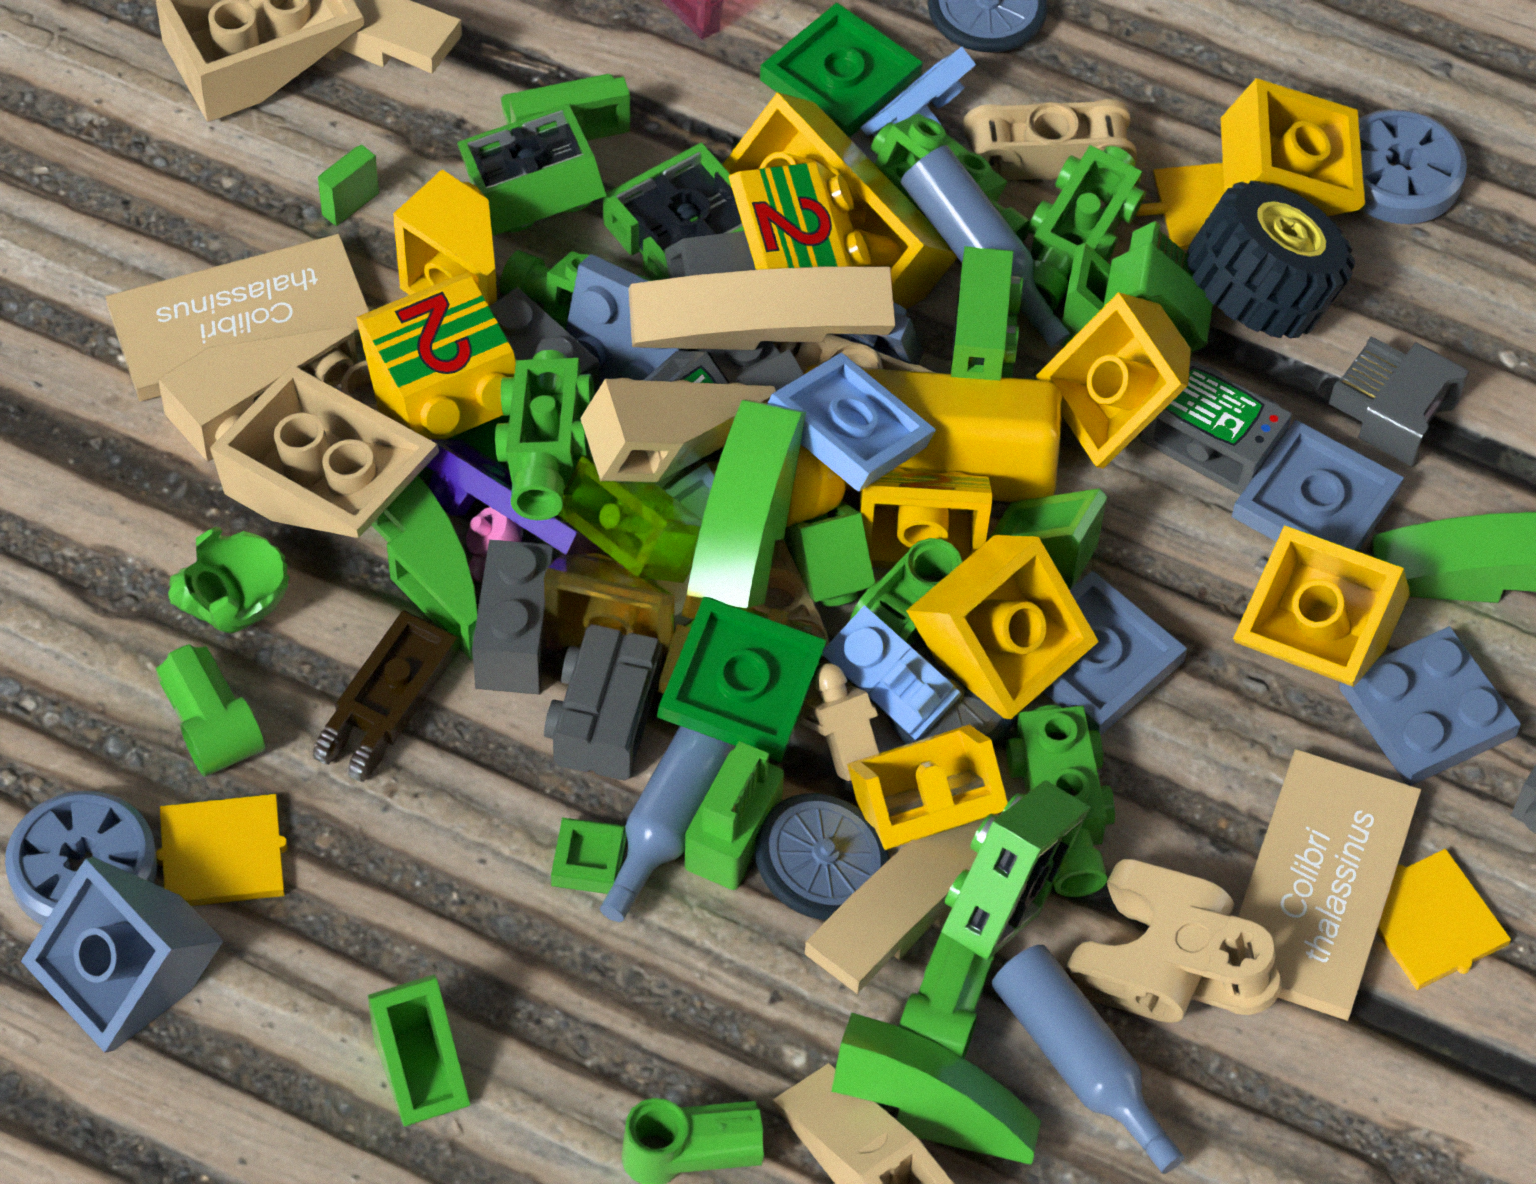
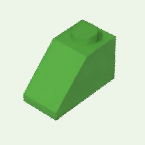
[783,501,875,606]

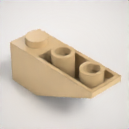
[158,326,358,462]
[580,378,776,482]
[773,1063,954,1184]

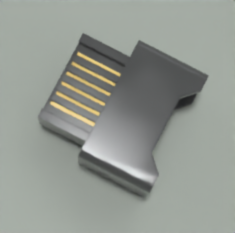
[1329,336,1470,467]

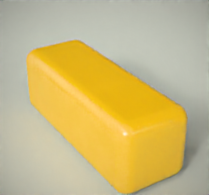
[803,365,1062,502]

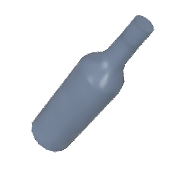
[900,145,1070,349]
[600,726,736,922]
[992,944,1185,1174]

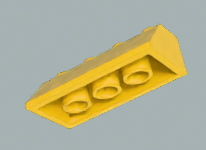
[722,92,957,309]

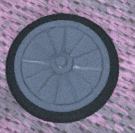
[928,0,1048,53]
[755,793,890,920]

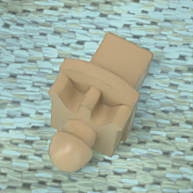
[800,663,879,781]

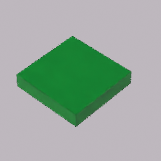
[760,2,923,138]
[657,596,827,762]

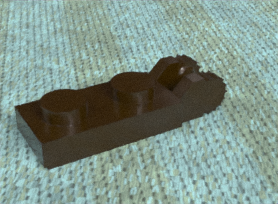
[312,610,460,782]

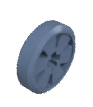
[1358,109,1467,224]
[5,791,158,926]

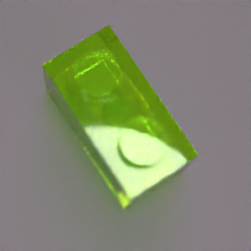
[558,456,702,583]

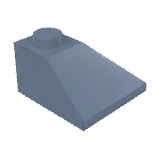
[21,857,223,1053]

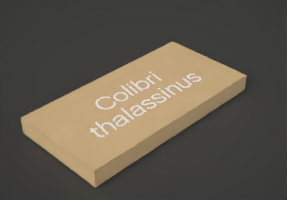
[105,234,369,402]
[1238,749,1421,1021]

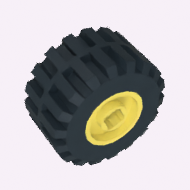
[1187,181,1355,339]

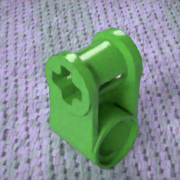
[850,538,962,645]

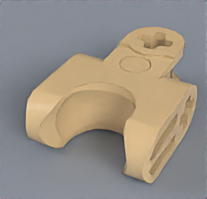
[1064,859,1282,1023]

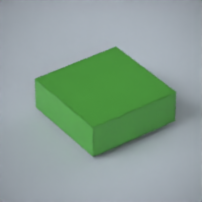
[318,144,379,226]
[551,817,627,894]

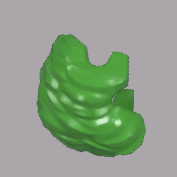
[168,527,290,634]

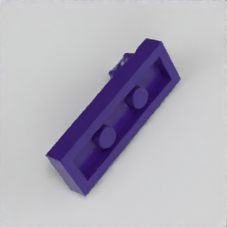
[426,439,607,555]

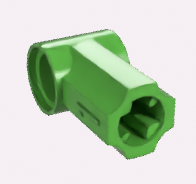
[156,644,265,777]
[899,932,995,1059]
[621,1098,764,1184]

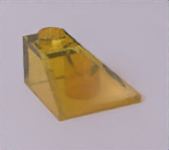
[544,553,675,675]

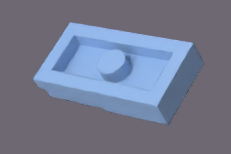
[860,46,976,138]
[822,605,962,741]

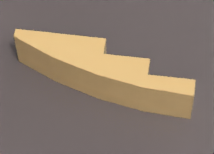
[323,0,462,74]
[628,267,895,350]
[805,814,1000,994]

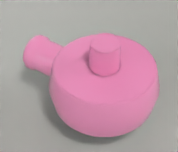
[466,507,523,583]

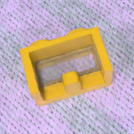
[847,724,1008,850]

